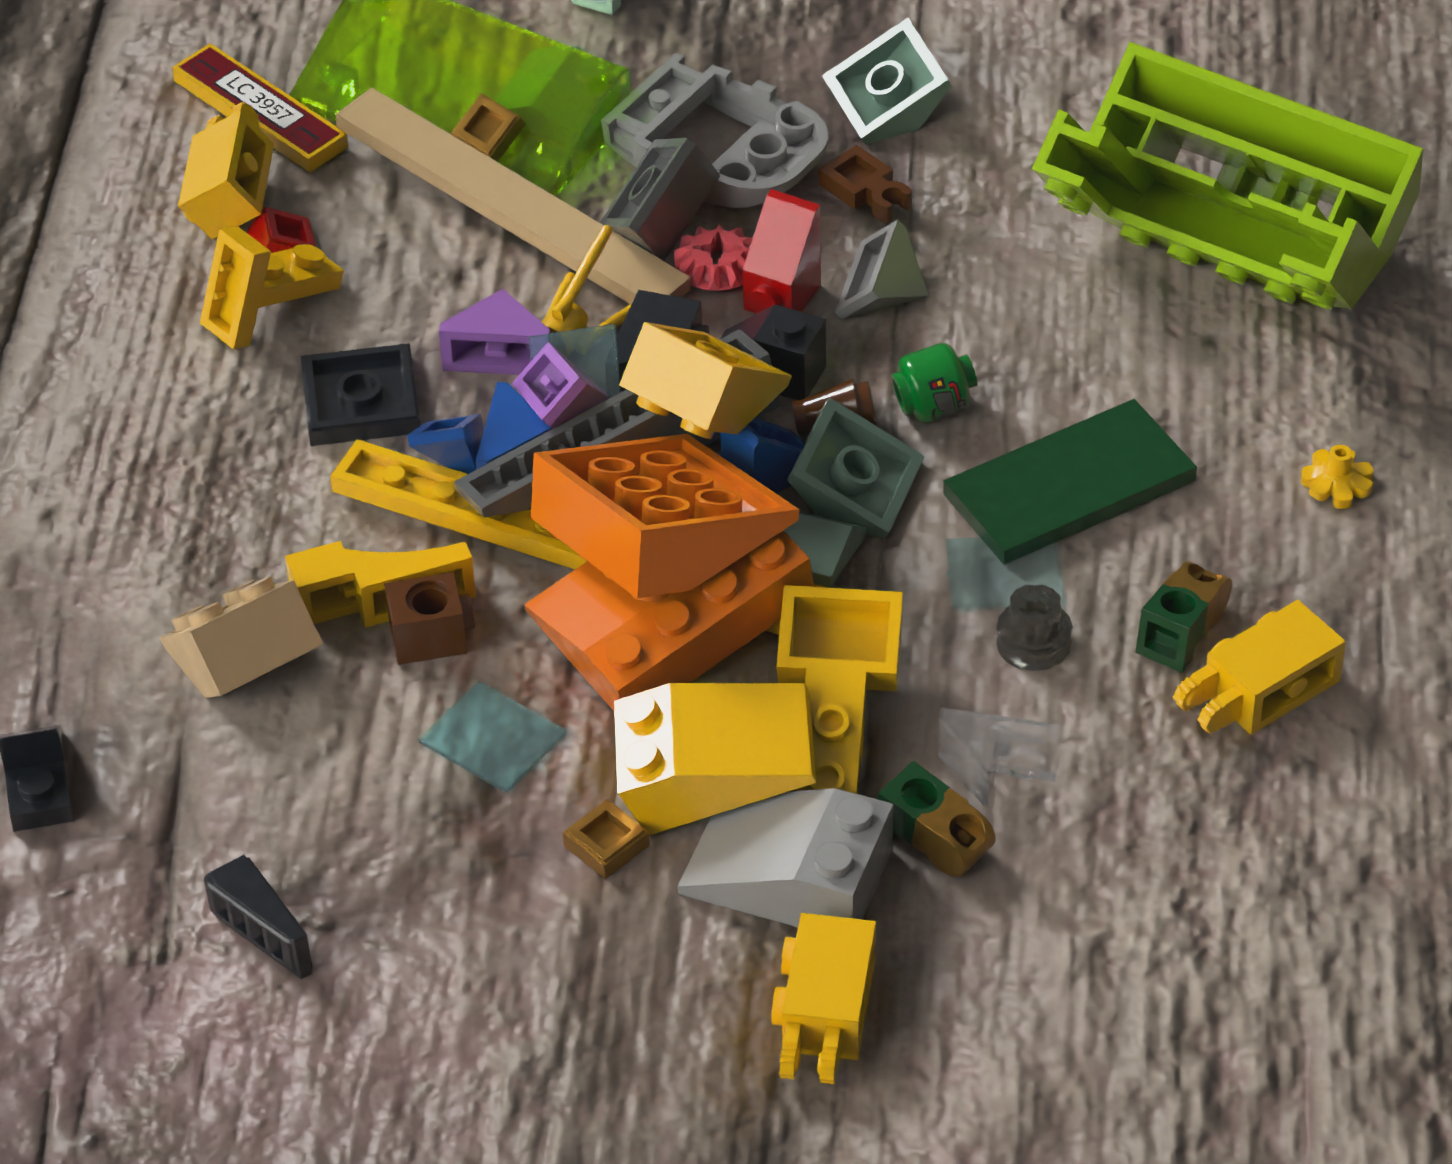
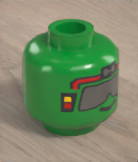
[891,343,978,423]

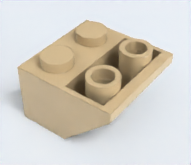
[159,576,323,698]

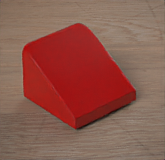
[247,206,316,253]

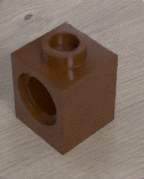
[384,572,475,665]

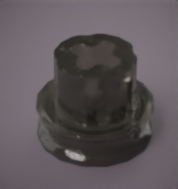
[996,585,1073,671]

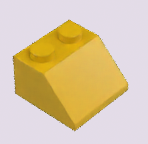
[619,322,792,439]

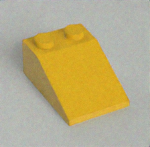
[614,683,817,835]

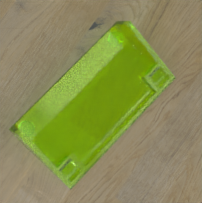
[289,0,630,197]

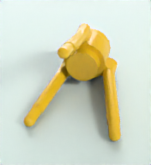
[541,225,632,358]

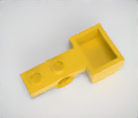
[776,585,903,794]

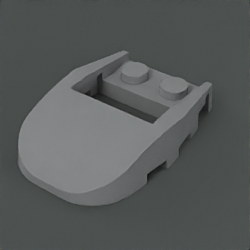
[601,53,828,208]

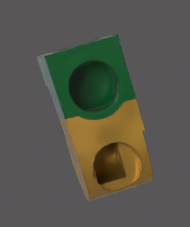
[1135,561,1232,673]
[877,760,996,877]

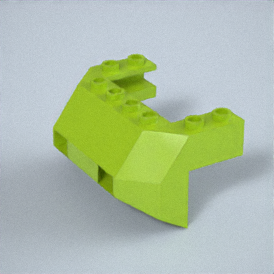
[1032,42,1423,310]

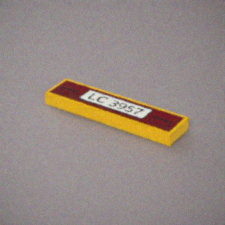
[172,43,349,173]

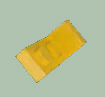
[200,225,344,349]

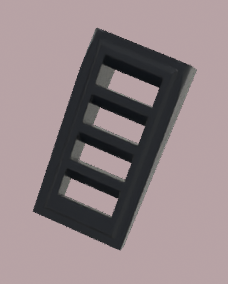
[204,854,313,979]

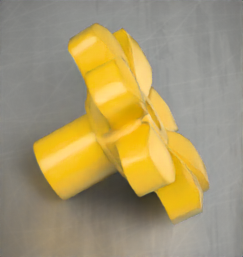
[1301,445,1374,509]

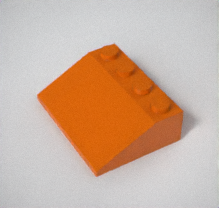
[531,434,799,602]
[524,530,814,713]

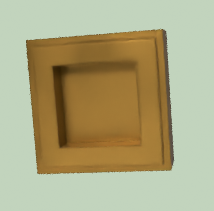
[451,93,526,162]
[563,799,650,879]

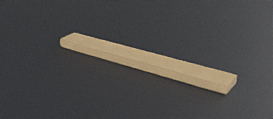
[336,87,691,304]

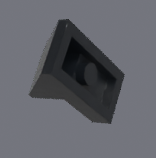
[0,724,74,832]

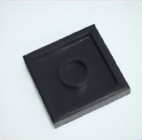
[301,343,420,446]

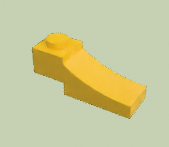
[285,541,476,628]

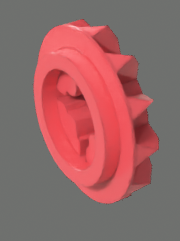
[674,223,753,291]

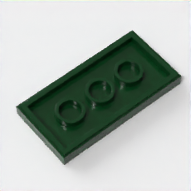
[943,398,1197,565]

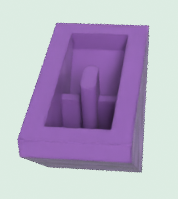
[439,289,551,375]
[512,342,610,428]

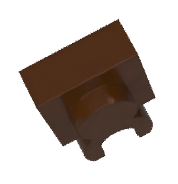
[818,145,912,224]

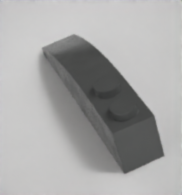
[454,329,781,518]

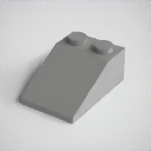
[677,788,893,927]

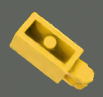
[178,101,274,240]
[1172,599,1346,735]
[771,913,876,1084]

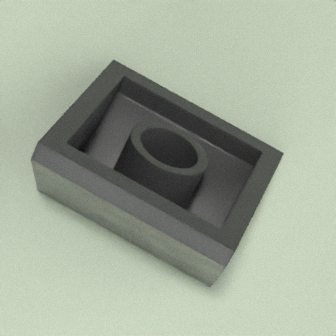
[600,138,721,261]

